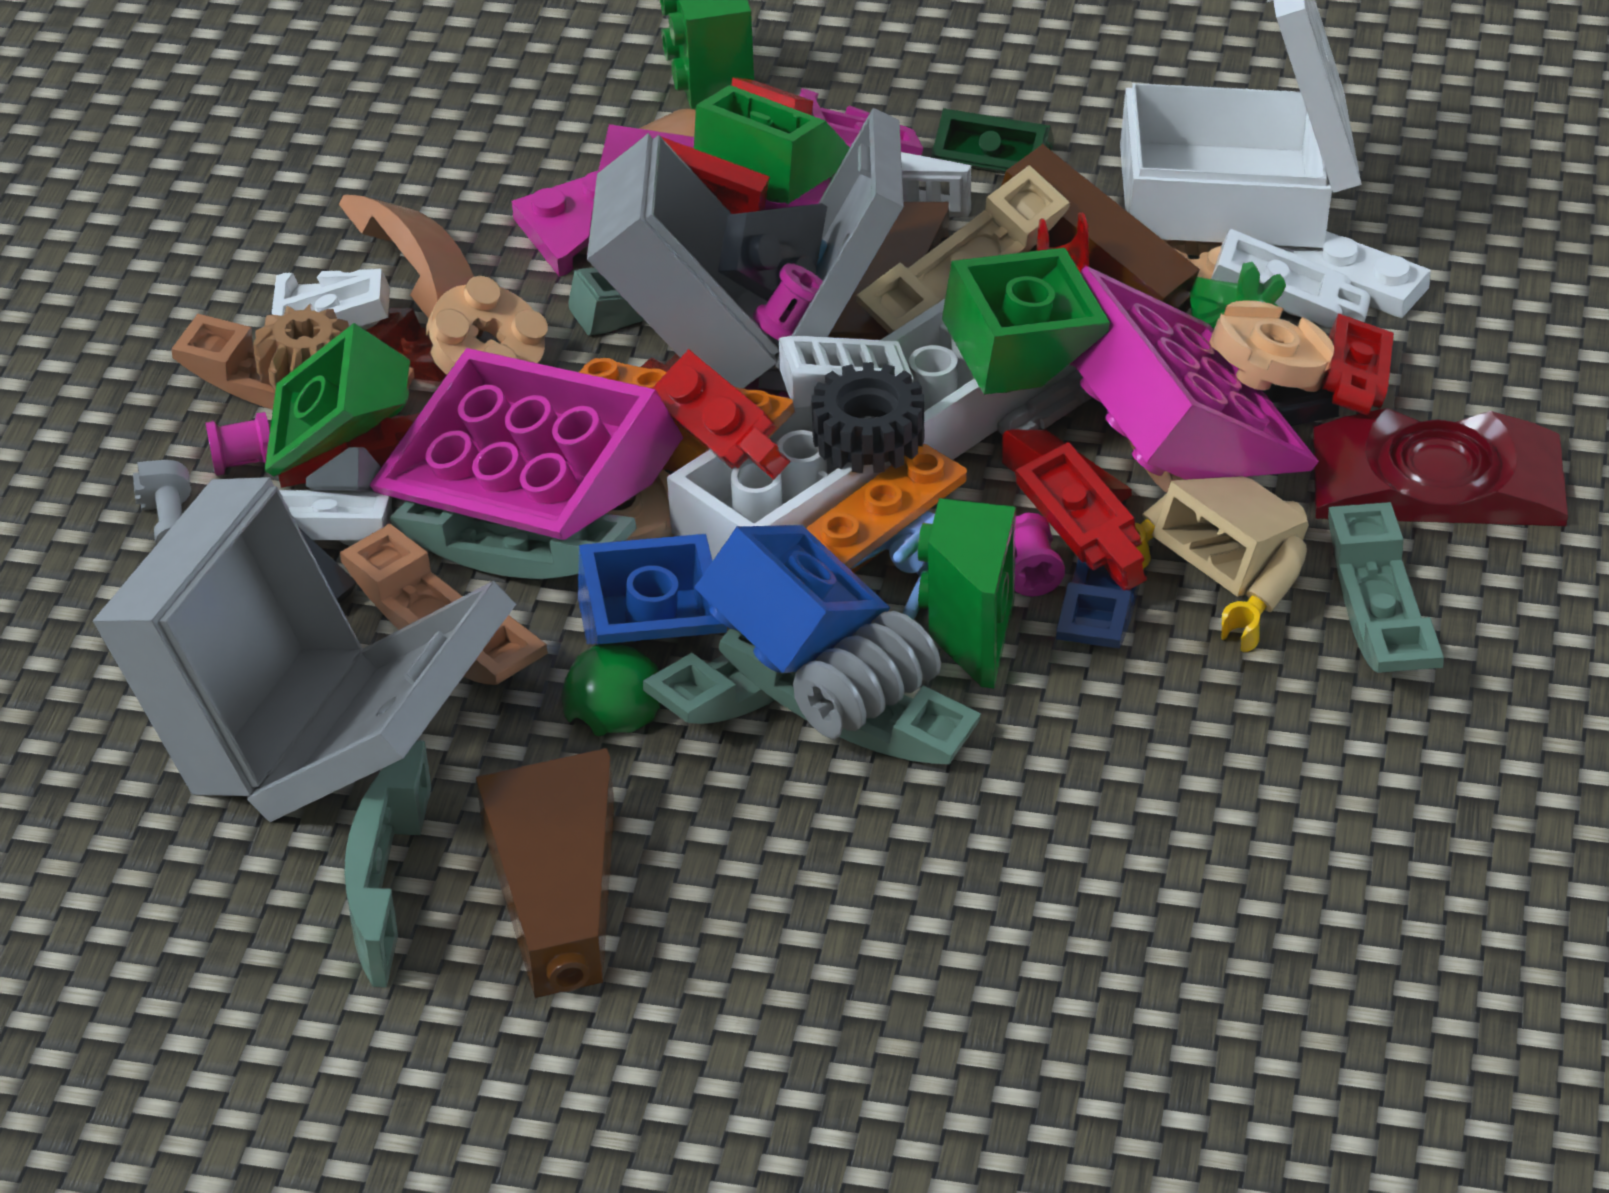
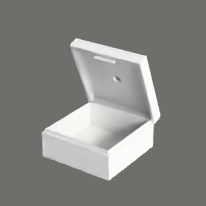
[1120,0,1362,248]

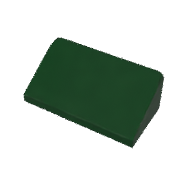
[931,108,1054,174]

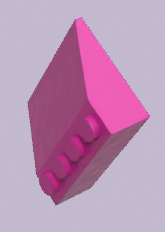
[1070,265,1319,480]
[370,348,683,540]

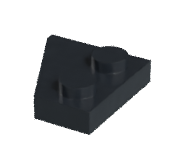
[718,203,827,310]

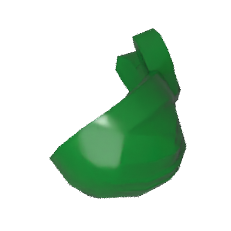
[1190,262,1286,329]

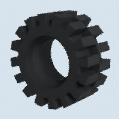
[811,362,925,473]

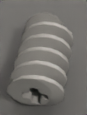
[793,611,941,740]

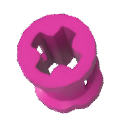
[753,263,823,341]
[205,412,270,476]
[1015,512,1065,597]

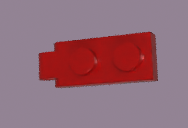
[1322,313,1394,415]

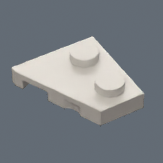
[272,269,390,330]

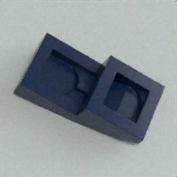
[1056,558,1140,649]

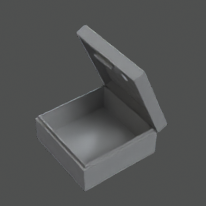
[587,107,904,389]
[93,477,516,822]

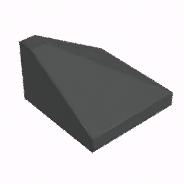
[306,447,382,491]

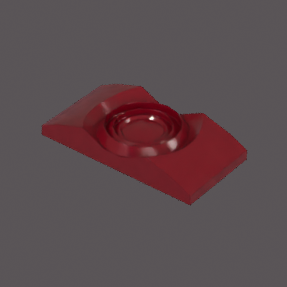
[1313,408,1568,526]

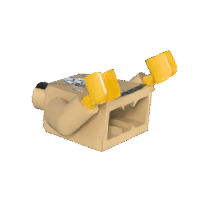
[1135,476,1309,652]

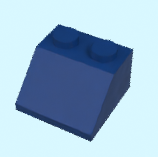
[694,525,891,673]
[578,534,727,645]

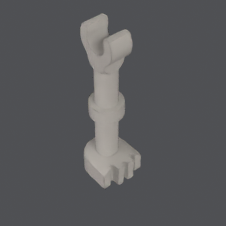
[133,460,191,545]

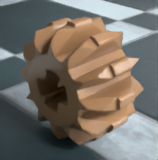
[253,304,349,393]

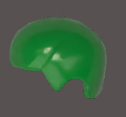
[561,643,662,736]

